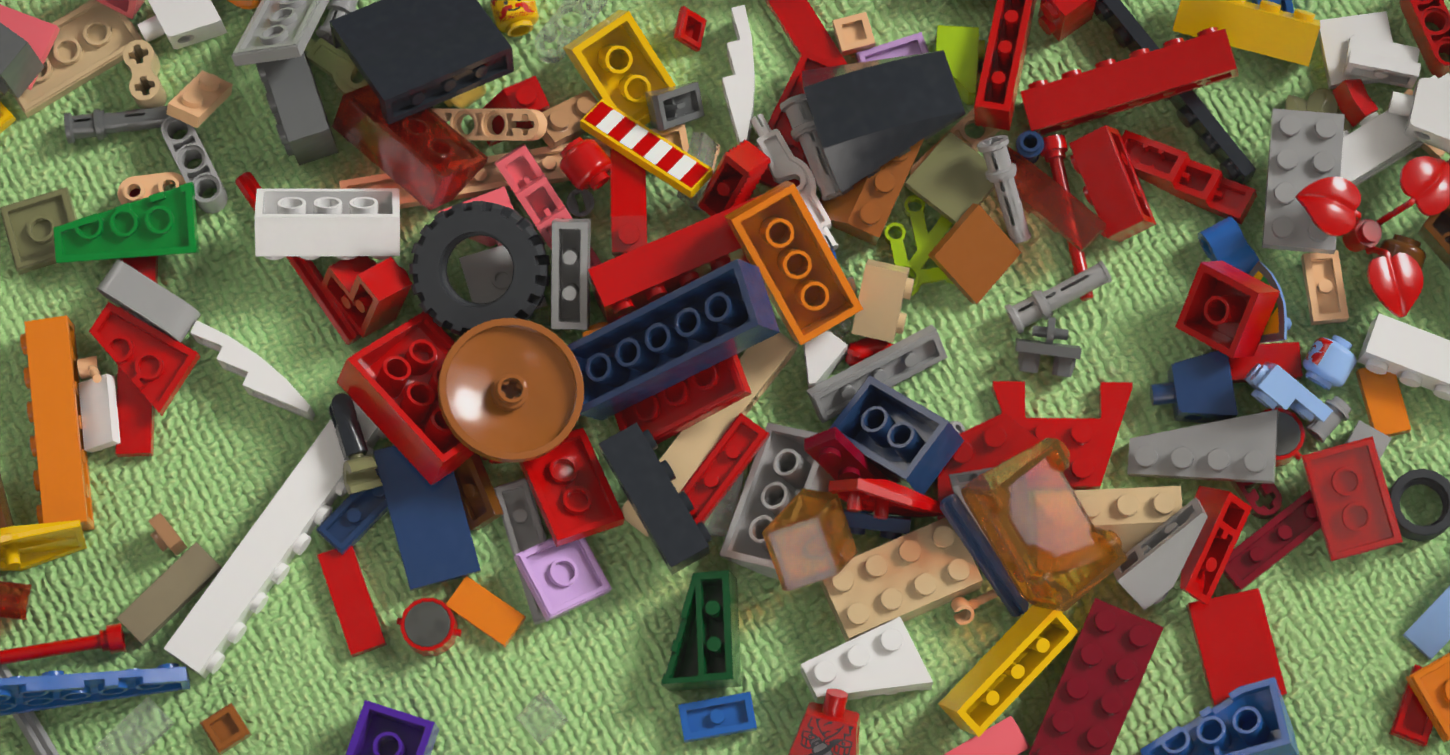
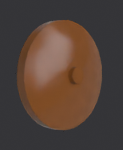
[437,318,584,463]

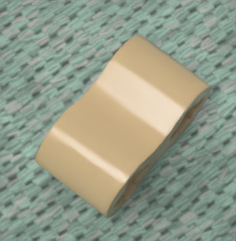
[123,40,167,109]

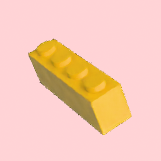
[1172,0,1321,67]
[938,600,1079,737]

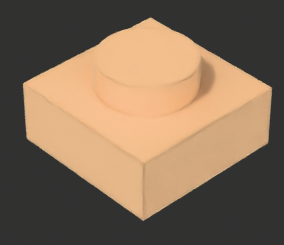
[833,12,876,56]

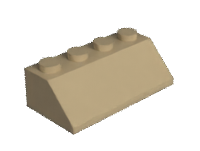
[1031,486,1183,573]

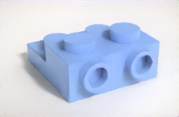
[1244,362,1333,422]

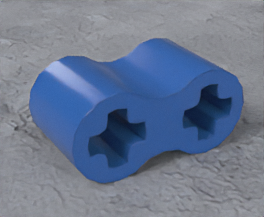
[1198,217,1260,274]

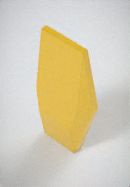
[0,520,87,571]

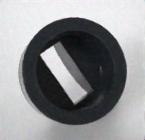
[566,189,595,217]

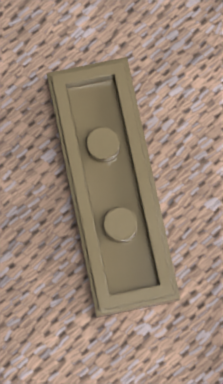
[117,542,222,645]

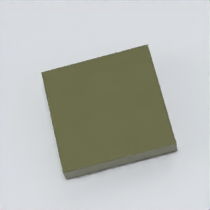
[905,131,995,225]
[0,187,77,275]

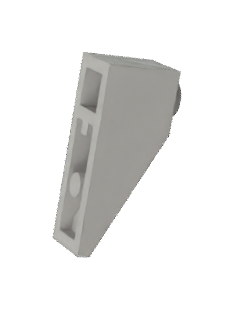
[1111,497,1208,610]

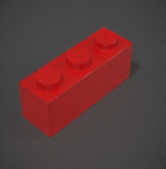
[1069,125,1156,242]

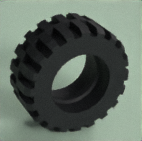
[409,201,550,336]

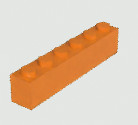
[20,315,95,531]

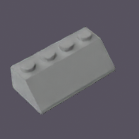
[719,423,834,584]

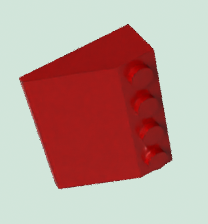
[337,311,474,485]

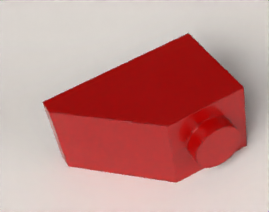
[482,75,550,147]

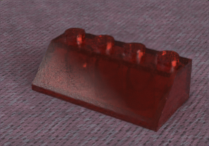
[332,85,488,211]

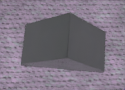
[645,82,705,131]

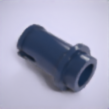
[1016,130,1044,166]

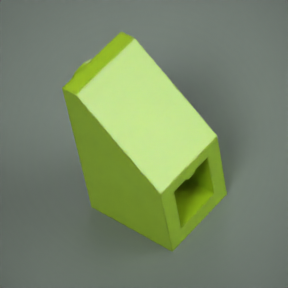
[935,25,985,105]

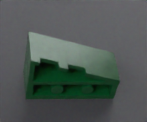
[661,570,741,691]

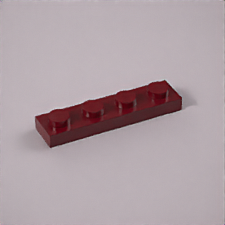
[1223,489,1321,592]

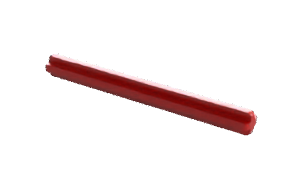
[235,172,361,345]

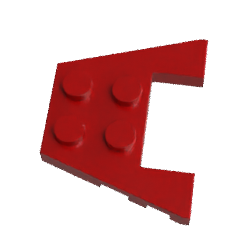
[992,381,1133,490]

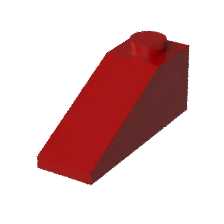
[610,149,647,255]
[1180,486,1252,605]

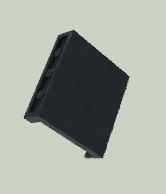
[329,0,514,125]

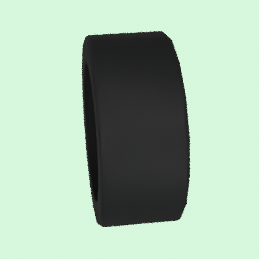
[1388,469,1450,542]

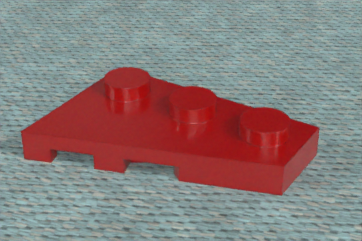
[89,302,200,416]

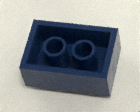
[829,375,964,495]

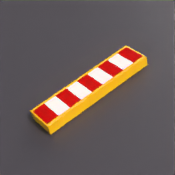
[580,99,713,198]

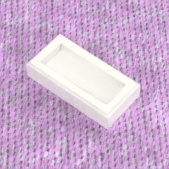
[78,374,121,453]

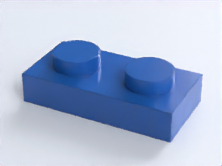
[678,692,757,743]

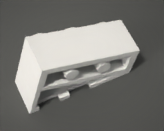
[801,617,933,704]

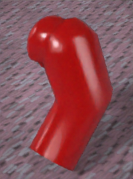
[845,337,893,366]

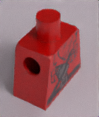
[788,688,860,755]

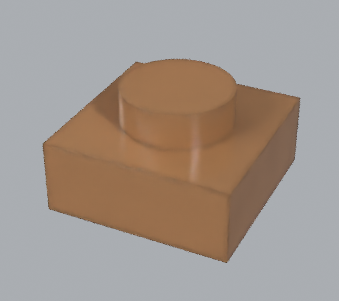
[149,513,188,556]

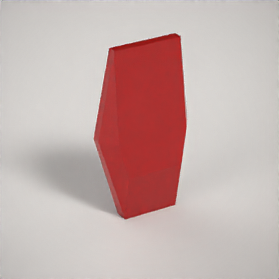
[828,478,944,520]

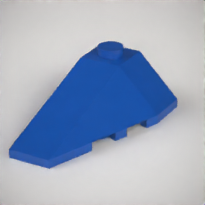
[1140,677,1299,755]

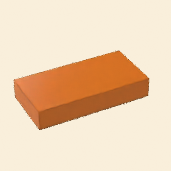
[1356,367,1411,437]
[446,576,526,647]

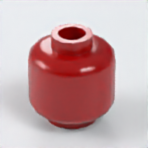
[559,137,612,191]

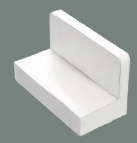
[1343,35,1421,89]

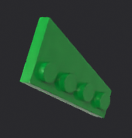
[53,182,199,263]

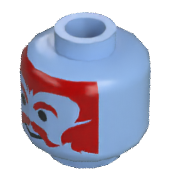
[1303,335,1357,390]

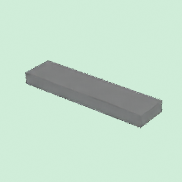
[807,325,948,423]
[494,478,570,625]

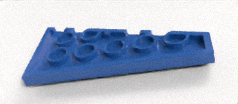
[0,663,190,716]

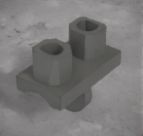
[1015,317,1082,377]

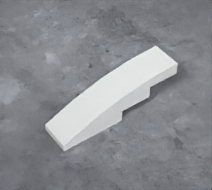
[722,5,755,145]
[190,320,315,421]

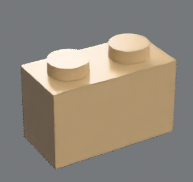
[851,259,914,343]

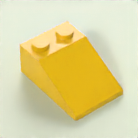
[563,10,676,125]

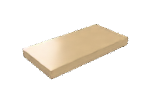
[13,0,143,118]

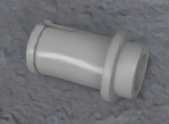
[1306,396,1351,443]

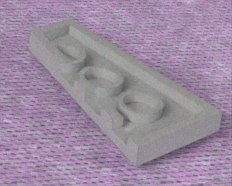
[1127,409,1279,484]

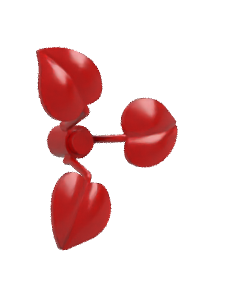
[1295,156,1450,318]

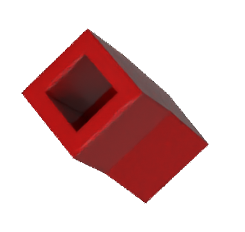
[1332,79,1378,127]

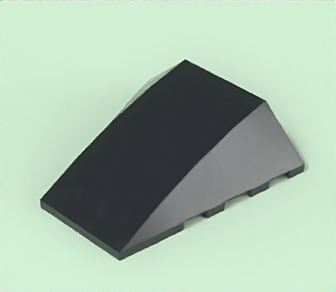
[802,50,966,195]

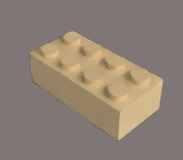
[818,517,983,642]

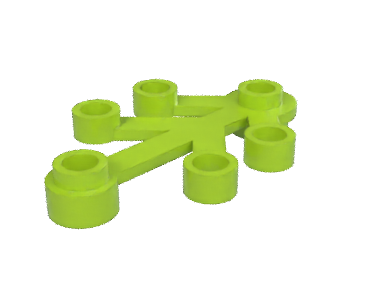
[884,195,954,296]

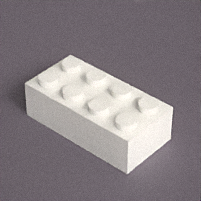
[254,188,400,260]

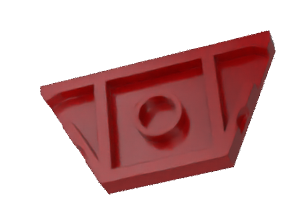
[937,412,1066,520]

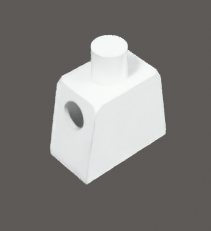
[137,0,227,49]
[1388,78,1450,153]

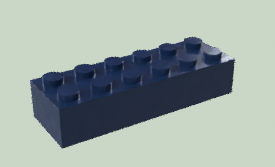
[567,259,780,421]

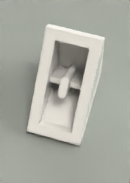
[803,330,848,389]

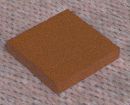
[928,203,1022,304]

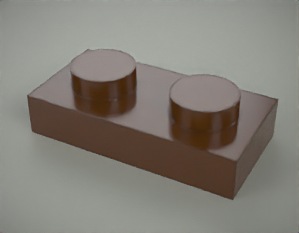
[454,453,504,531]

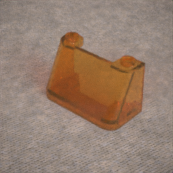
[961,438,1128,612]

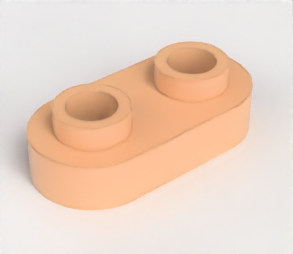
[117,172,186,205]

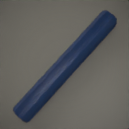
[940,494,1029,617]

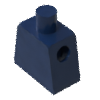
[1150,350,1238,423]

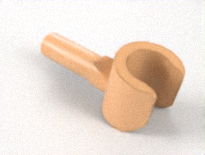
[77,355,102,383]
[951,589,998,625]

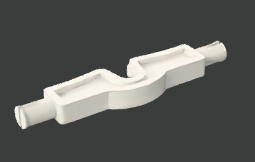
[750,114,839,251]

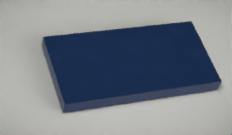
[373,445,481,591]

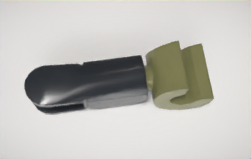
[329,393,383,494]

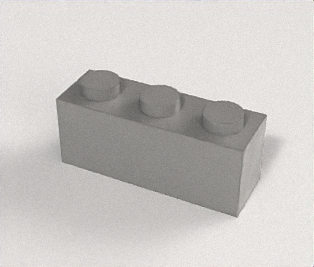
[551,218,591,330]

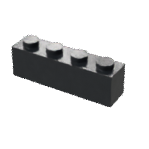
[599,422,712,575]

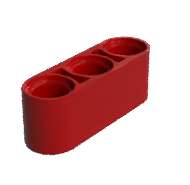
[1399,0,1450,78]

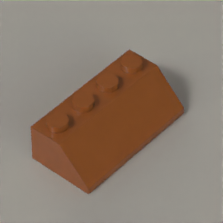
[819,138,924,246]

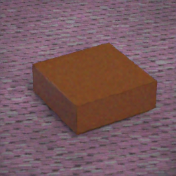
[200,703,252,755]

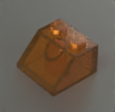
[762,488,858,591]

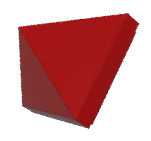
[673,6,707,52]

